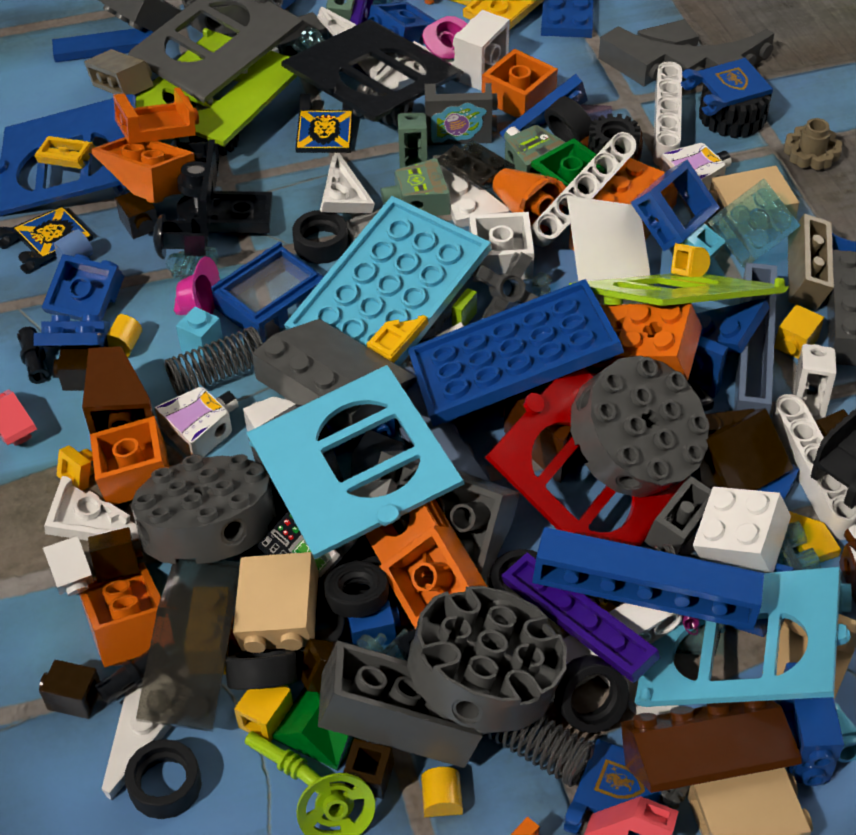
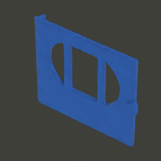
[0,94,136,216]

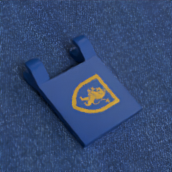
[681,58,773,116]
[564,739,662,835]

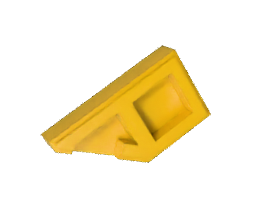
[366,315,429,363]
[786,511,841,566]

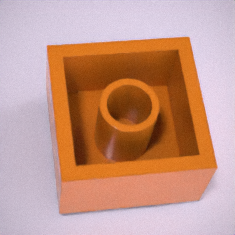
[482,48,558,118]
[90,416,169,505]

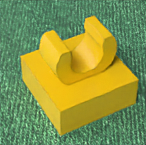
[56,445,94,491]

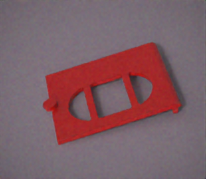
[485,368,691,547]

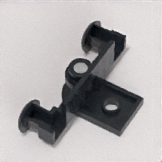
[153,138,272,259]

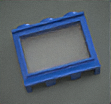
[211,242,324,343]

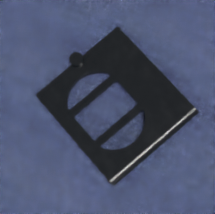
[281,19,464,122]

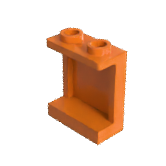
[113,88,199,144]

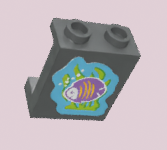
[425,83,498,145]

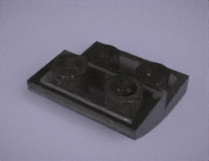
[437,140,515,190]

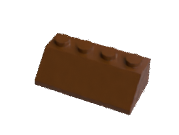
[621,700,802,793]

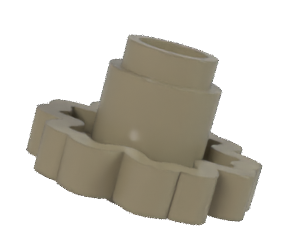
[784,118,843,170]

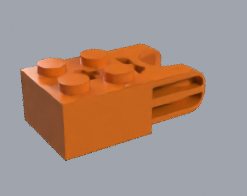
[585,303,702,380]
[365,499,488,628]

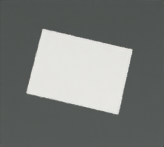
[567,196,652,305]

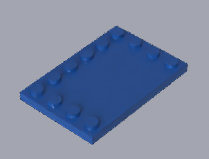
[408,279,624,427]

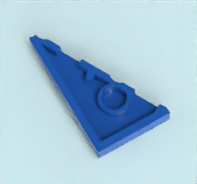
[499,74,588,141]

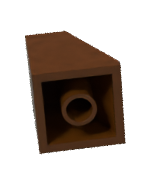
[82,346,154,434]
[501,380,581,483]

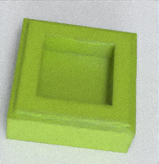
[452,288,477,326]

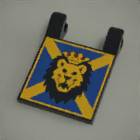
[295,94,354,153]
[0,206,93,274]

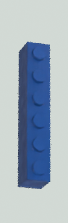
[532,527,764,631]

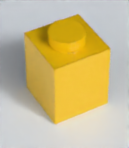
[774,304,824,359]
[234,685,293,742]

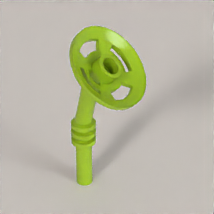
[244,731,376,835]

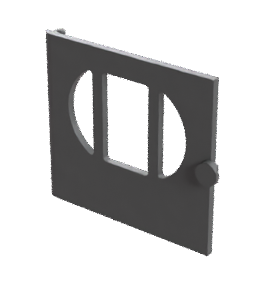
[128,0,304,105]

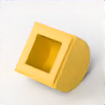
[671,243,710,277]
[107,313,142,357]
[421,767,463,817]

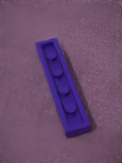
[501,553,660,683]

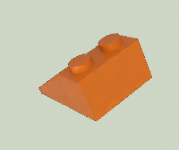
[92,137,195,203]
[79,562,175,668]

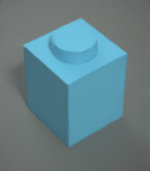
[176,307,223,363]

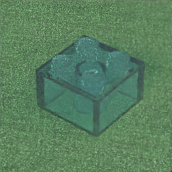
[708,179,800,268]

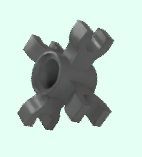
[471,252,538,318]

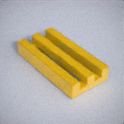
[34,136,95,169]

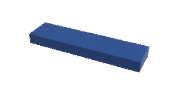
[52,28,153,62]

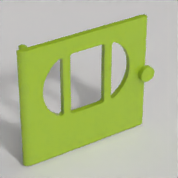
[136,28,297,146]
[569,273,789,306]

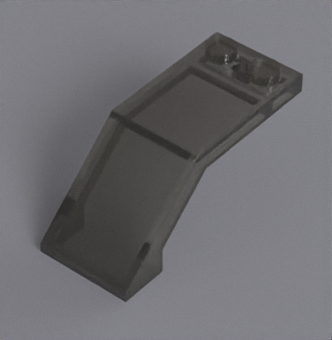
[136,558,240,732]

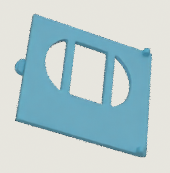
[246,365,464,559]
[635,567,851,707]

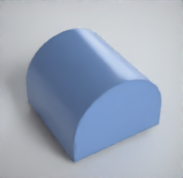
[54,229,93,263]

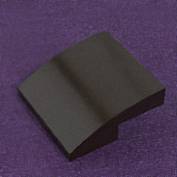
[706,408,793,490]

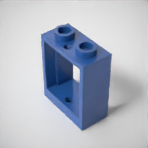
[630,159,720,251]
[774,662,844,786]

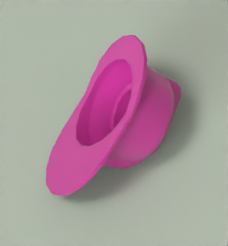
[422,16,467,60]
[174,256,220,316]

